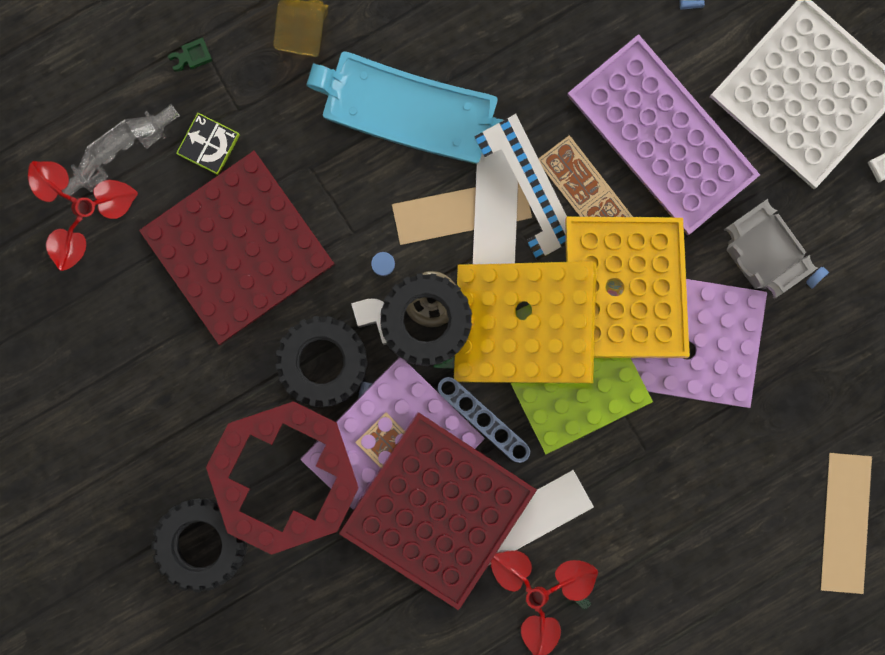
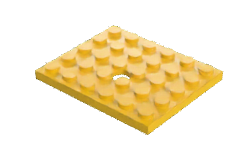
[565,217,690,358]
[454,261,596,383]

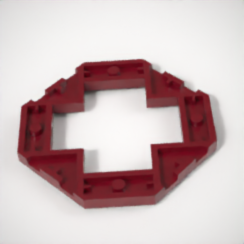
[206,401,359,555]

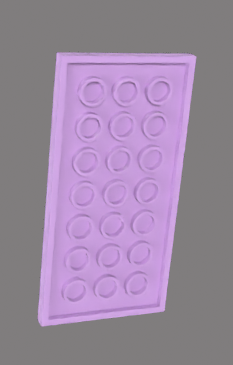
[567,34,760,235]

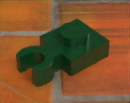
[168,37,213,72]

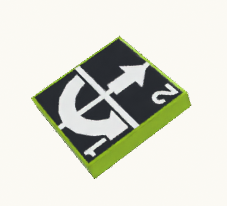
[176,113,240,175]

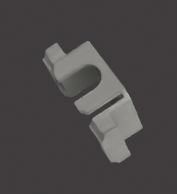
[724,199,818,299]

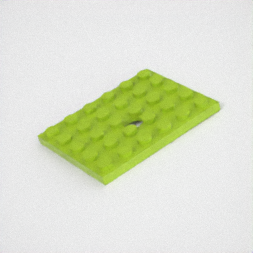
[511,304,653,455]

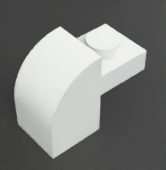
[351,299,387,345]

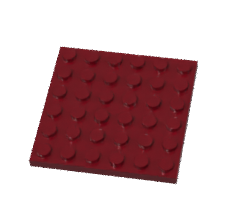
[139,151,335,345]
[339,412,537,610]

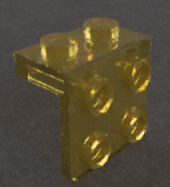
[274,0,329,57]

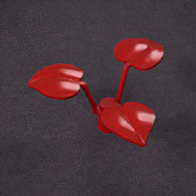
[28,161,138,271]
[491,550,598,655]

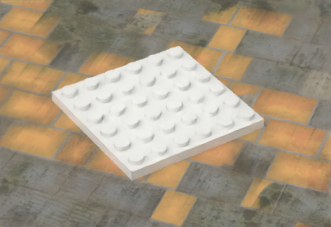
[710,0,885,189]

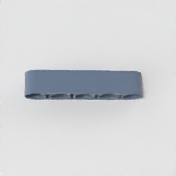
[438,377,530,463]

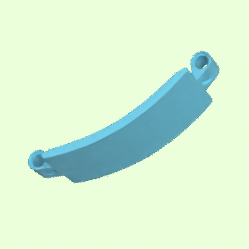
[306,52,503,164]

